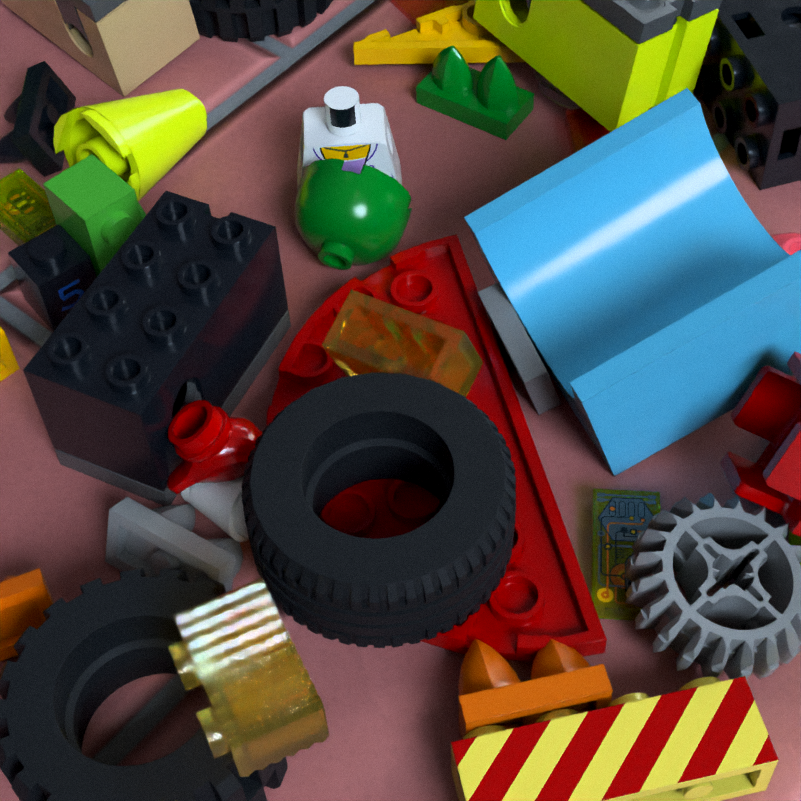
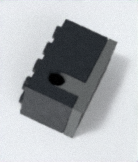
[23,191,291,506]

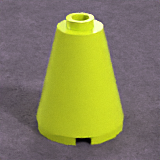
[53,89,207,202]

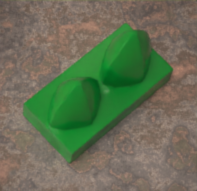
[416,46,534,140]

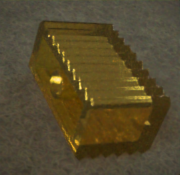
[168,578,330,777]

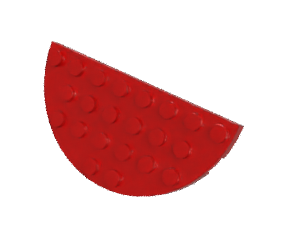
[266,234,607,662]

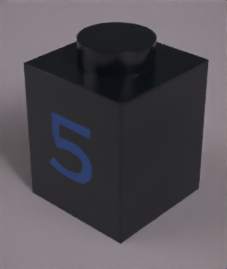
[8,224,97,332]

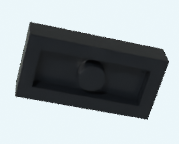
[0,61,76,177]

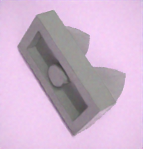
[105,497,243,598]

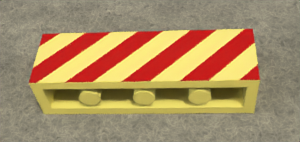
[451,676,779,801]

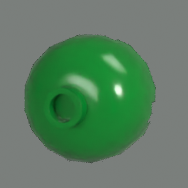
[294,158,412,270]

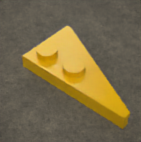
[353,0,525,65]

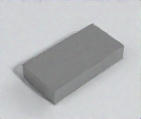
[478,282,561,415]

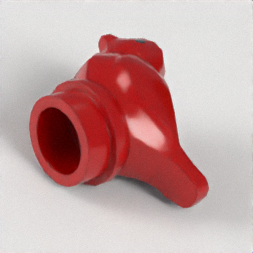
[167,400,263,494]

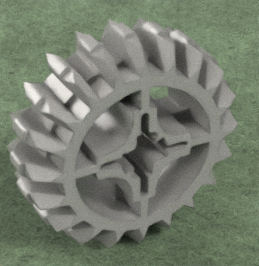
[625,492,801,680]

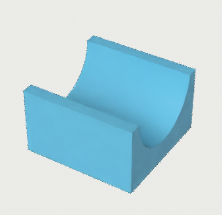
[464,88,801,476]

